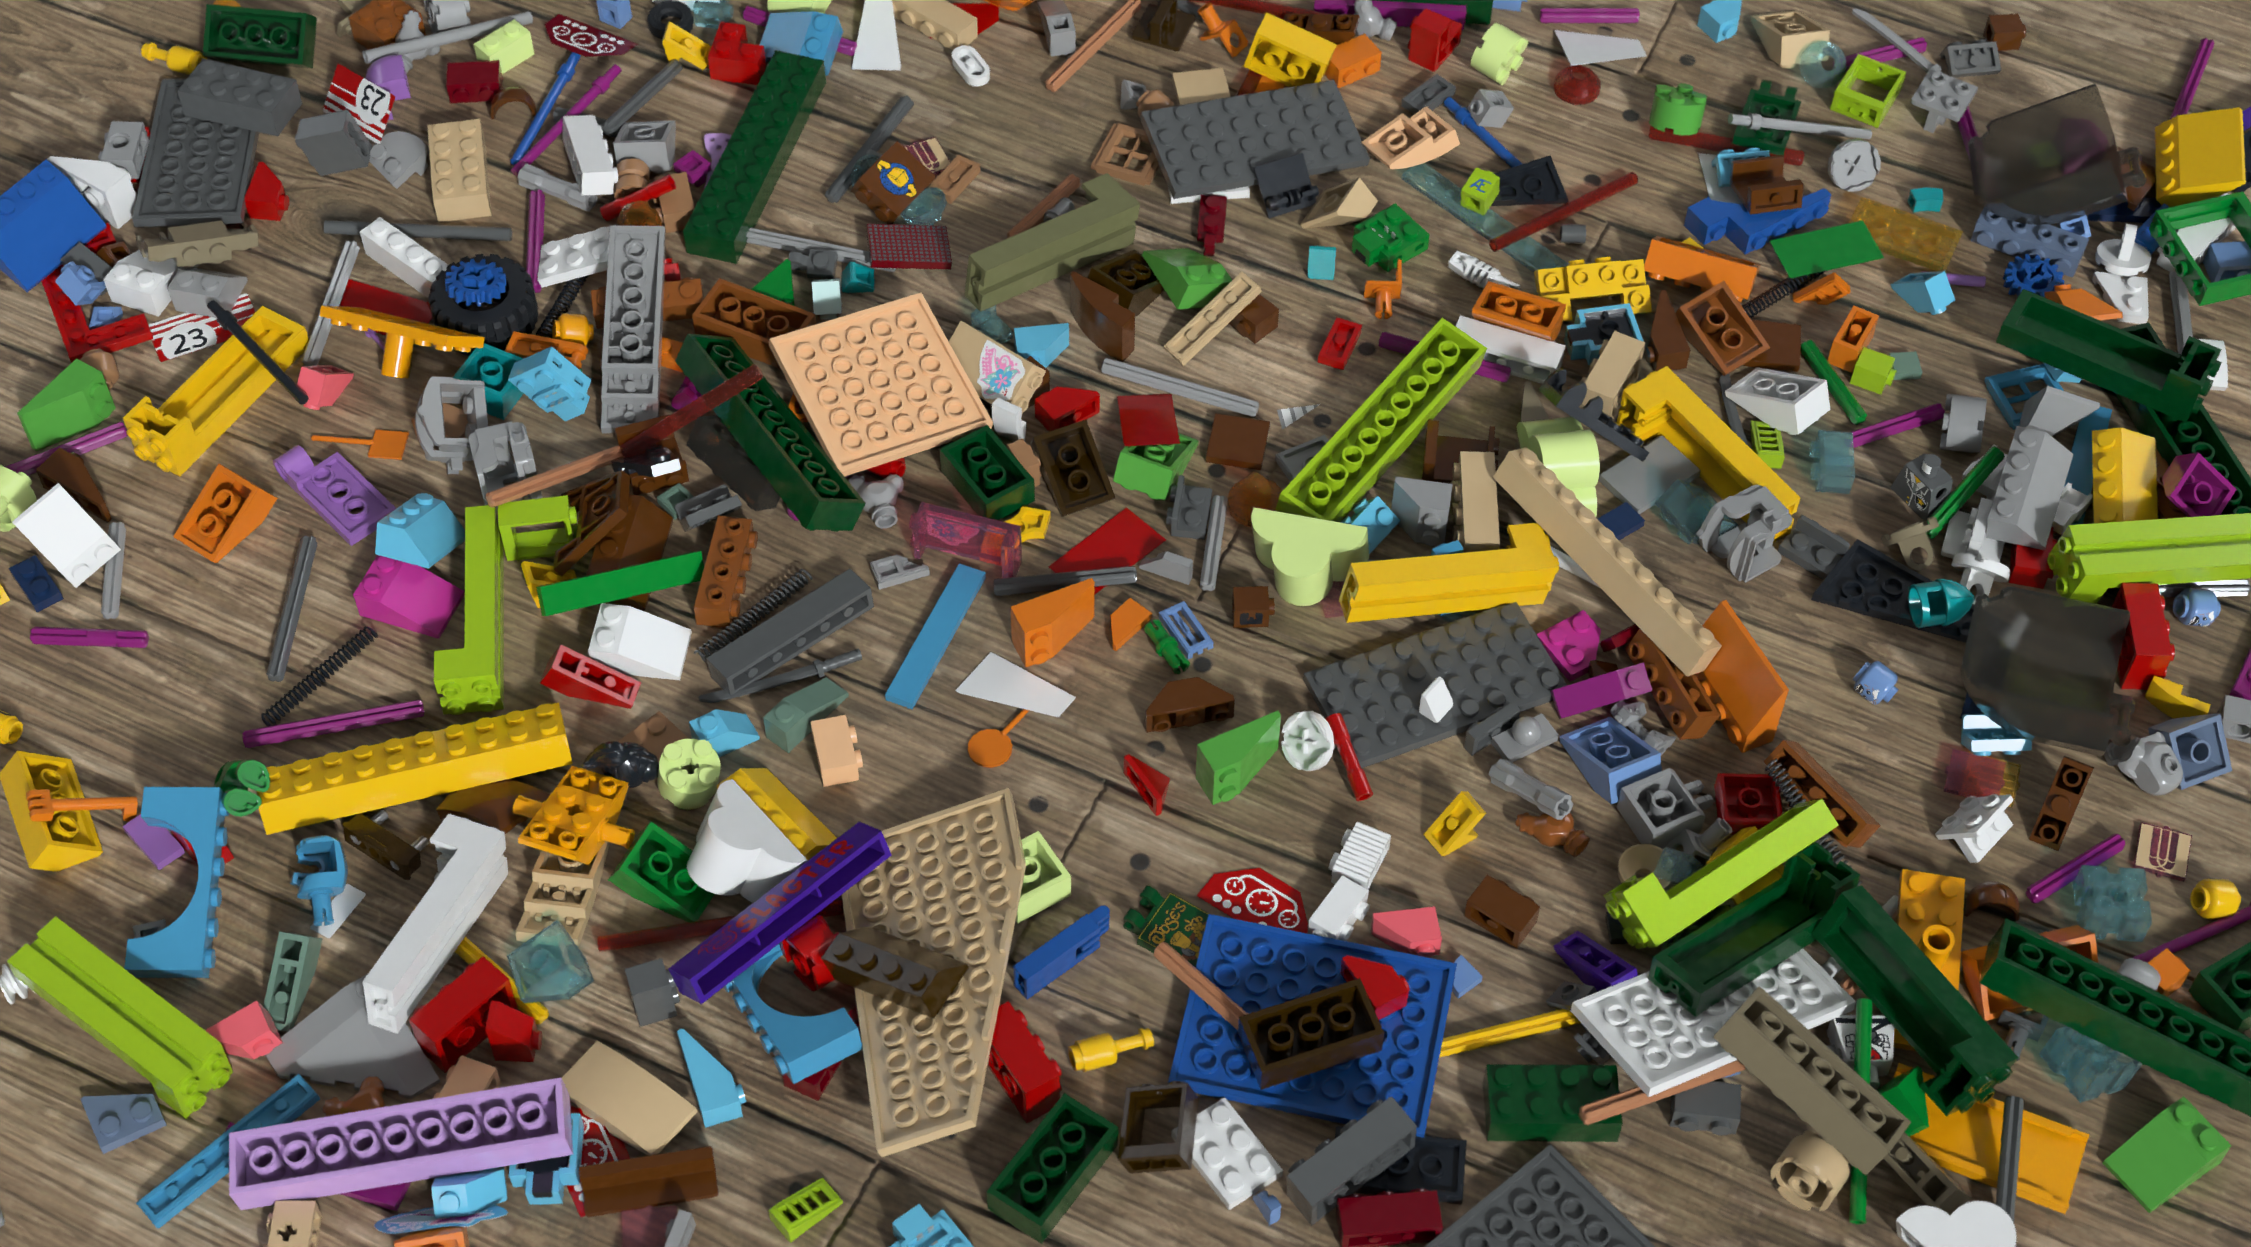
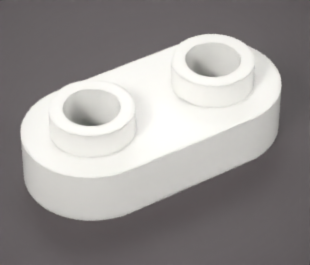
[952,45,990,86]

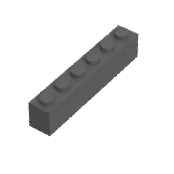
[706,569,874,696]

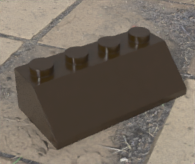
[821,926,969,1019]

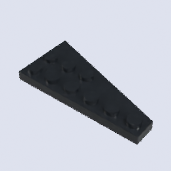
[1811,539,2011,649]

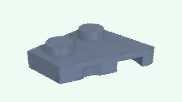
[80,1094,167,1154]

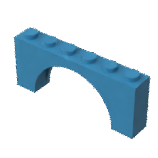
[124,787,230,978]
[724,943,863,1084]

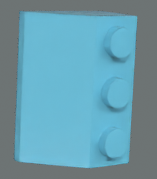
[375,493,465,569]

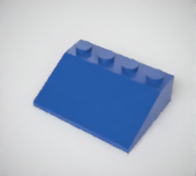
[0,159,107,293]

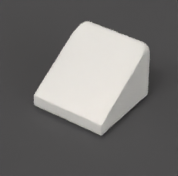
[1419,676,1453,723]

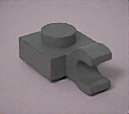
[788,249,838,279]

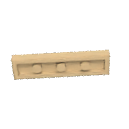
[1164,271,1262,366]

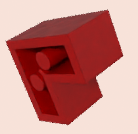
[1408,8,1463,72]
[708,22,767,85]

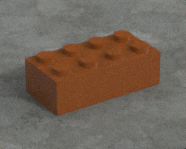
[692,278,816,369]

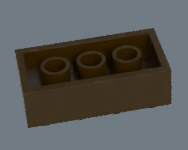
[1238,978,1384,1090]

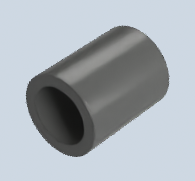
[1560,224,1586,243]

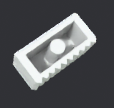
[1329,821,1391,890]

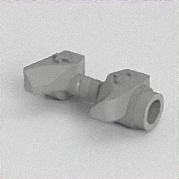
[1610,700,1676,755]

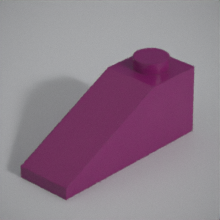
[1551,662,1652,719]

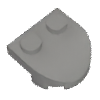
[369,131,429,189]

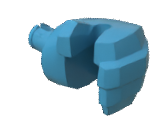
[290,835,348,926]

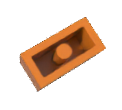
[1324,34,1382,89]
[1828,306,1879,373]

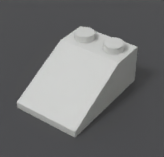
[47,156,137,229]
[104,250,199,317]
[1725,367,1830,435]
[12,483,121,588]
[588,603,692,680]

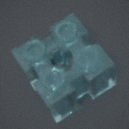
[2073,865,2152,942]
[2039,1026,2143,1103]

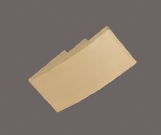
[1172,68,1231,106]
[516,841,609,948]
[562,1041,698,1156]

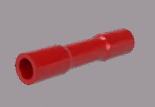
[600,174,676,221]
[1325,713,1373,801]

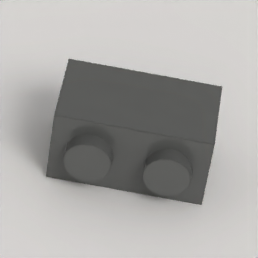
[625,958,680,1027]
[1670,1081,1741,1136]

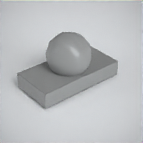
[1491,713,1559,763]

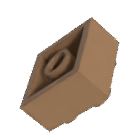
[1007,438,1041,487]

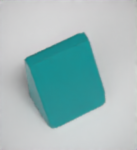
[1307,246,1336,280]
[841,261,875,293]

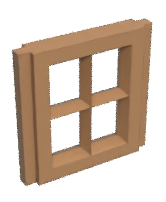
[1091,123,1160,186]

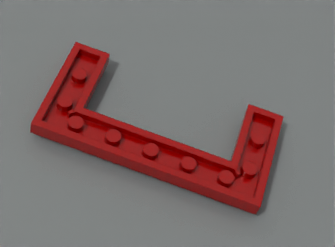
[41,222,153,363]

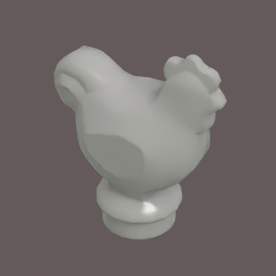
[1354,0,1397,41]
[395,11,440,74]
[848,474,904,529]

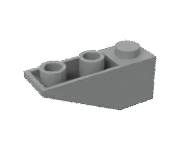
[1037,0,1076,56]

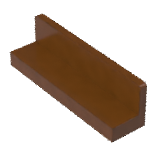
[579,1146,719,1217]

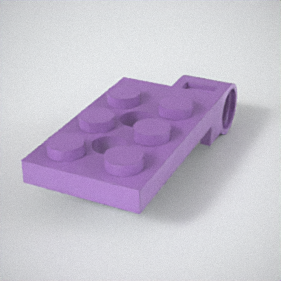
[273,445,396,546]

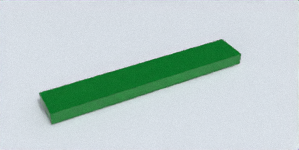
[536,551,704,616]

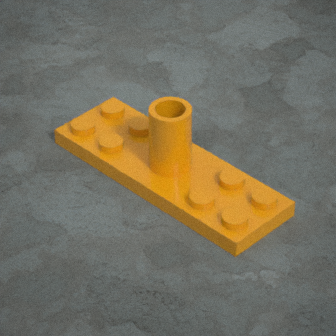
[320,305,485,379]
[1894,869,1965,1051]

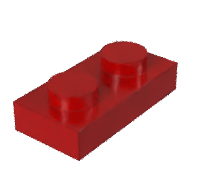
[1318,317,1362,370]

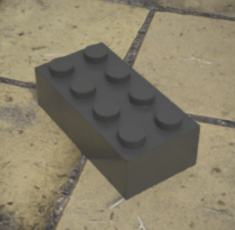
[177,59,302,136]
[1287,1096,1417,1226]

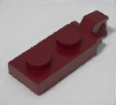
[1197,195,1227,256]

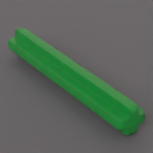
[1801,340,1867,425]
[1926,446,2005,539]

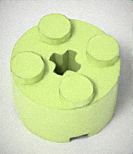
[1471,23,1529,85]
[0,464,37,532]
[657,739,721,809]

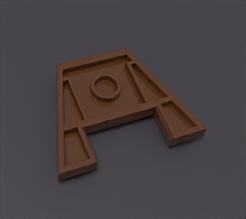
[554,470,630,576]

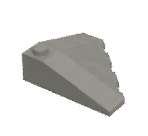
[265,974,440,1099]

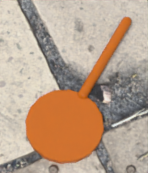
[968,709,1030,768]

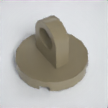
[1881,516,1939,570]

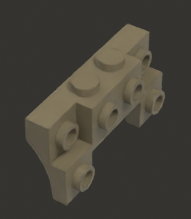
[136,221,259,268]

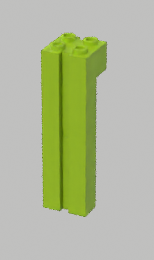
[434,505,504,715]
[2048,513,2251,606]
[1603,799,1839,949]
[7,916,233,1119]

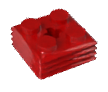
[1714,773,1782,835]

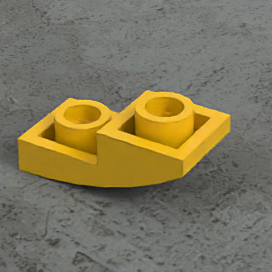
[2145,676,2211,718]

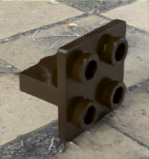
[1132,0,1195,52]

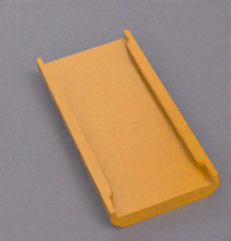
[1893,1063,2090,1214]

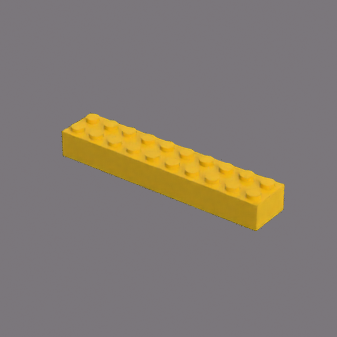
[257,703,573,835]

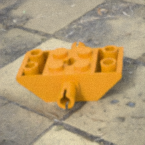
[513,766,635,865]

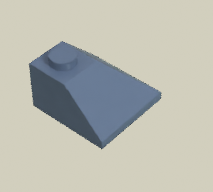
[2148,713,2232,790]

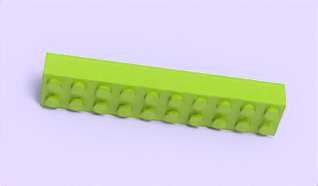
[1275,318,1487,522]

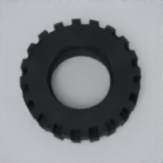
[429,254,539,356]

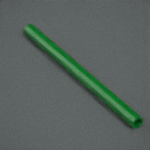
[1849,998,1873,1224]

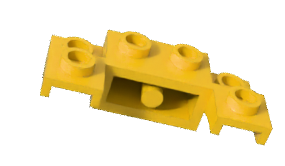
[1534,257,1652,321]

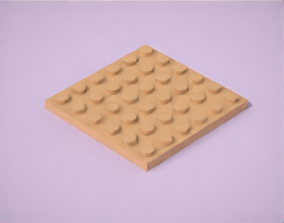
[769,293,993,477]

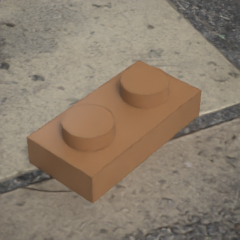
[929,154,980,204]

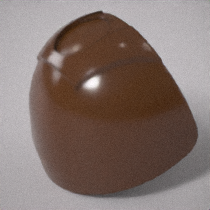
[490,86,536,119]
[1963,881,2020,921]

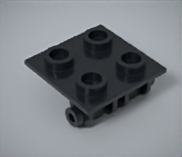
[1254,153,1319,219]

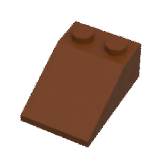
[1675,281,1770,376]

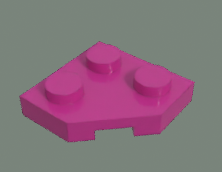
[1536,610,1601,682]

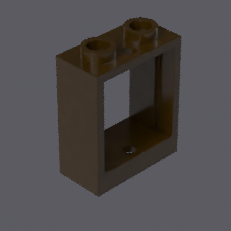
[1118,1081,1199,1174]

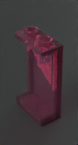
[909,502,1022,578]

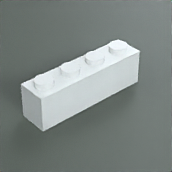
[562,115,618,196]
[2156,193,2236,272]
[360,217,448,298]
[1456,315,1565,384]

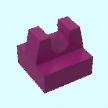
[673,150,712,187]

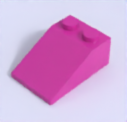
[353,555,465,639]

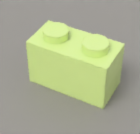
[474,19,535,74]

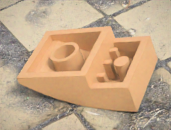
[1361,106,1460,169]

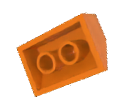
[1472,281,1566,342]

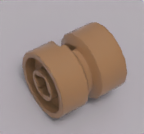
[614,158,650,209]

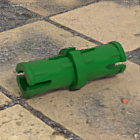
[1144,619,1190,674]

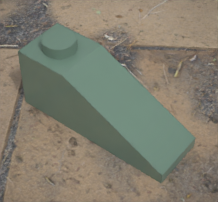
[763,677,849,753]
[263,931,322,1032]

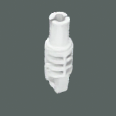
[1448,251,1520,290]

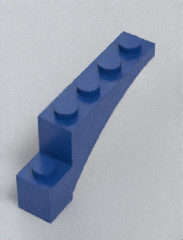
[1684,188,1832,254]

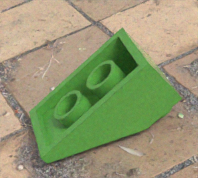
[1142,248,1232,310]
[17,358,116,451]
[1113,433,1199,501]
[1196,711,1281,805]
[2103,1097,2232,1213]

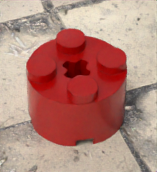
[780,915,839,992]

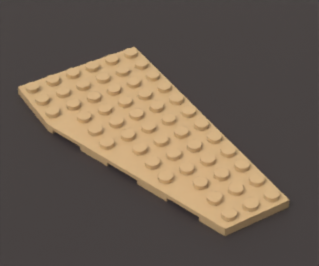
[842,788,1026,1157]

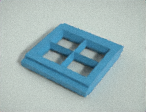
[1984,364,2064,430]

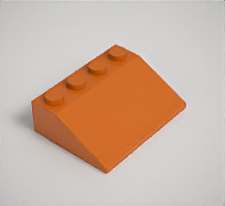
[1695,600,1789,753]

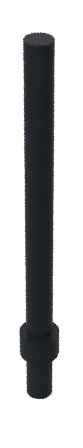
[207,300,309,405]

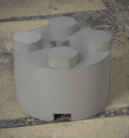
[423,0,471,34]
[1940,394,1987,453]

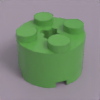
[1649,83,1707,135]

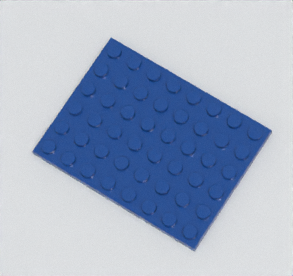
[1168,914,1457,1138]

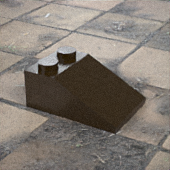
[1087,250,1165,317]
[1030,419,1116,517]

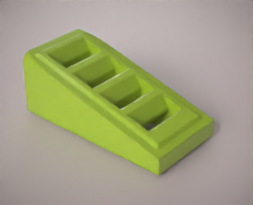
[1750,421,1785,469]
[768,1177,843,1243]

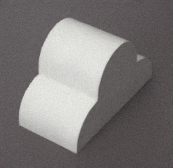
[687,779,808,903]
[1896,1201,2016,1247]

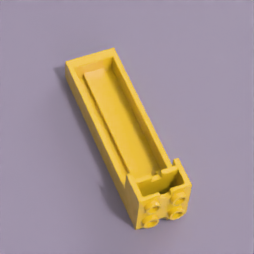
[123,306,309,477]
[1617,366,1801,543]
[1339,523,1559,623]

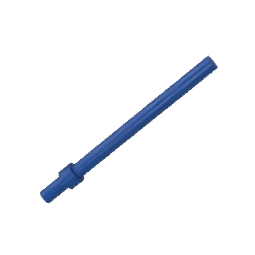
[510,52,581,166]
[1444,97,1522,168]

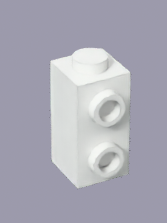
[1307,875,1370,941]

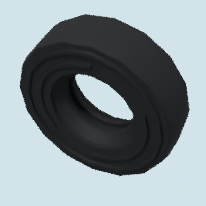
[648,1,694,40]

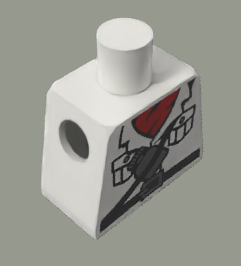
[1827,1015,1894,1089]

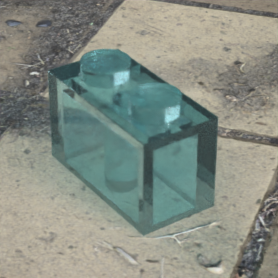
[1809,430,1855,494]

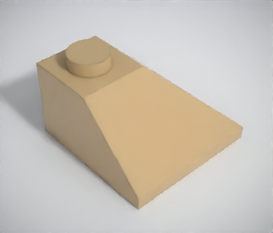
[1300,178,1378,228]

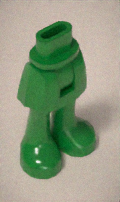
[214,759,270,817]

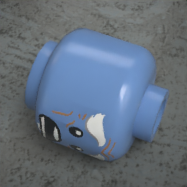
[2173,588,2221,627]
[1853,661,1899,705]

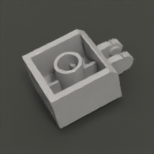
[1617,768,1715,849]

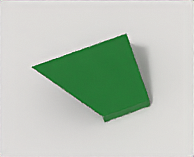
[1876,1066,1929,1136]

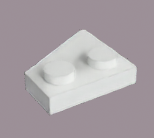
[2092,271,2149,324]

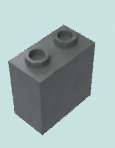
[295,109,372,176]

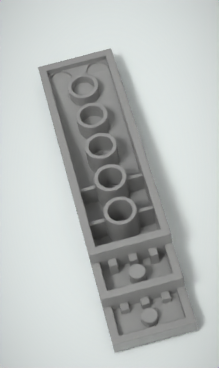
[601,225,665,433]

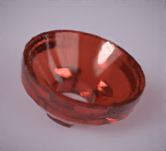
[1554,65,1601,105]

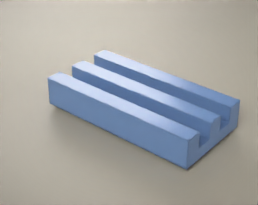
[1159,601,1214,659]

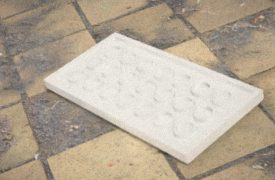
[1571,949,1856,1097]

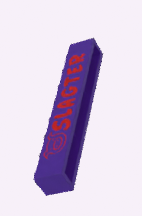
[668,821,892,1004]

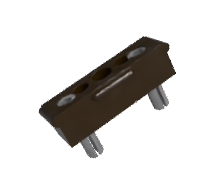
[343,810,428,880]

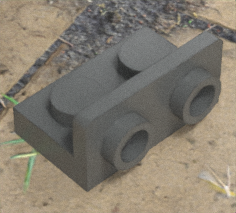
[1940,39,2001,78]
[1166,475,1213,540]
[674,484,742,532]
[1778,515,1850,580]

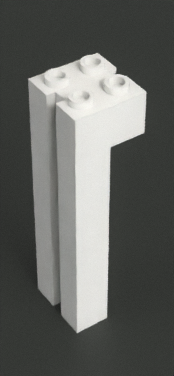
[363,814,508,1034]

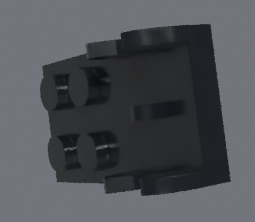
[1539,369,1649,462]

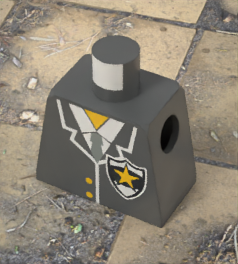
[1891,454,1953,521]

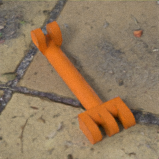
[26,789,138,822]

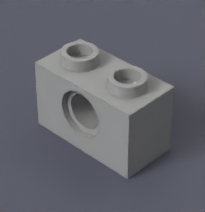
[98,121,149,179]

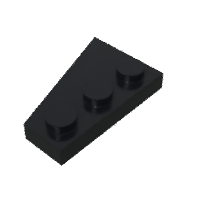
[1491,155,1568,206]
[611,445,681,477]

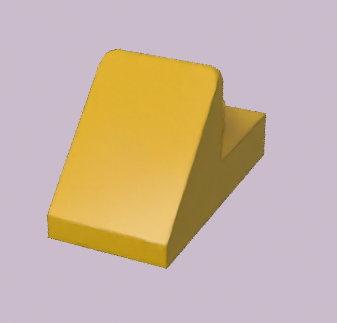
[662,21,711,70]
[521,561,577,608]
[1423,791,1486,856]

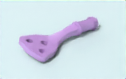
[704,133,732,189]

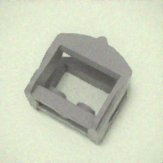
[415,377,488,474]
[469,421,543,513]
[1696,485,1793,583]

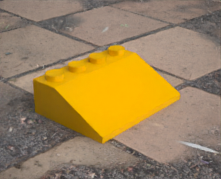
[2155,107,2246,207]

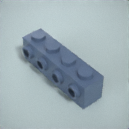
[1971,202,2089,278]

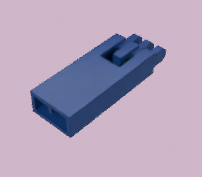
[1013,905,1110,1000]

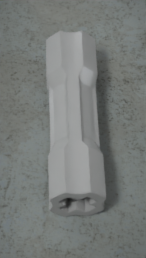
[517,163,598,212]
[1489,759,1574,820]

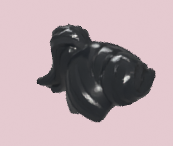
[582,741,659,788]

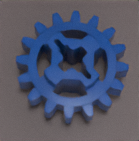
[2003,254,2065,298]
[445,259,506,306]

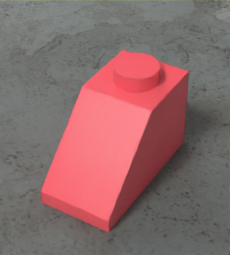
[297,365,354,410]
[1371,906,1442,958]
[205,1000,283,1059]

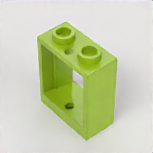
[1830,54,1906,128]
[498,495,578,561]

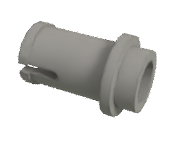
[1044,197,1075,222]

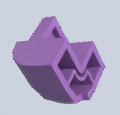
[365,54,411,120]

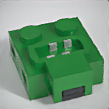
[1352,203,1430,272]

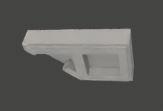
[1139,551,1193,585]
[869,554,930,590]

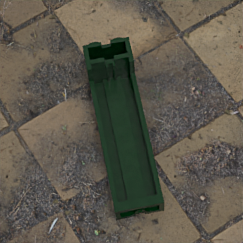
[1996,289,2222,423]
[1648,842,1860,1017]
[1811,885,2019,1116]

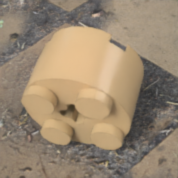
[1771,1130,1849,1211]

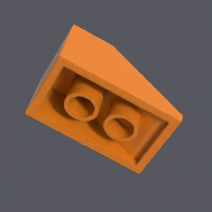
[173,464,278,563]
[1010,578,1094,668]

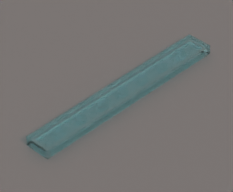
[1402,163,1568,272]

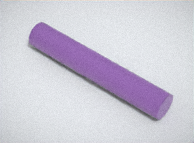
[1921,271,1986,287]

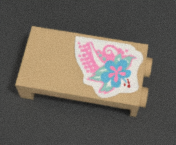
[949,321,1046,413]

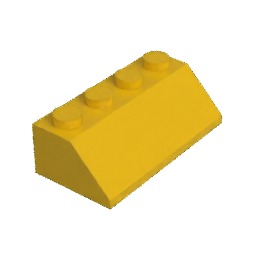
[2092,427,2158,523]
[0,751,103,872]
[716,768,837,860]

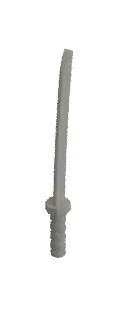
[1852,8,1942,75]

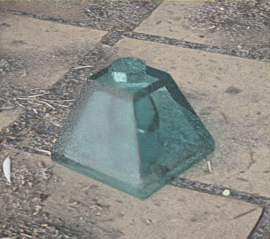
[507,920,594,1003]

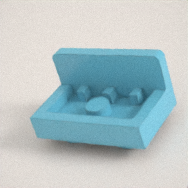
[1340,495,1401,554]
[1961,713,2032,756]

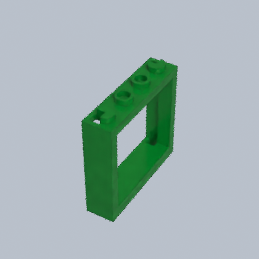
[2149,191,2251,306]

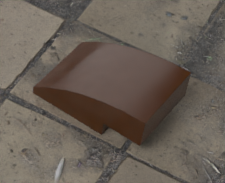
[1070,271,1135,362]

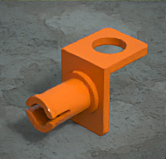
[1197,3,1249,57]
[1364,259,1402,319]

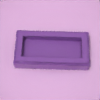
[122,814,185,870]

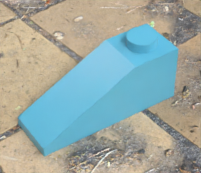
[677,1029,746,1128]

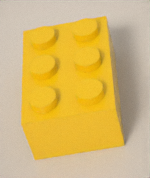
[1243,12,1337,87]

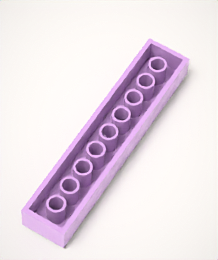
[229,1078,573,1210]

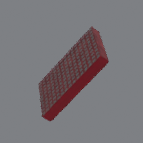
[866,224,952,270]

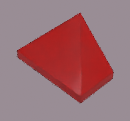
[1124,754,1170,816]

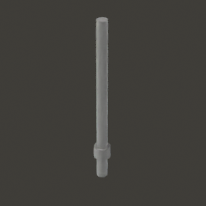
[1728,113,1872,140]

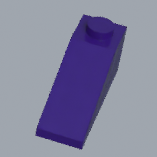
[1553,931,1638,992]

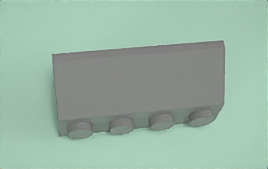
[1986,426,2073,550]

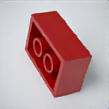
[2107,583,2175,690]
[409,956,518,1074]
[987,1001,1062,1123]

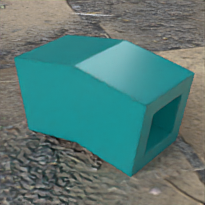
[1907,187,1943,213]

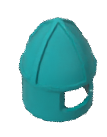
[1908,579,1975,628]

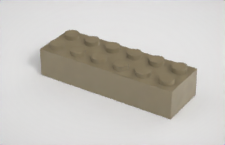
[1713,986,1911,1175]

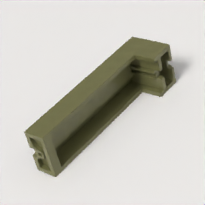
[964,173,1140,312]

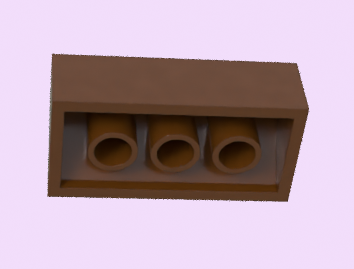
[586,494,673,611]

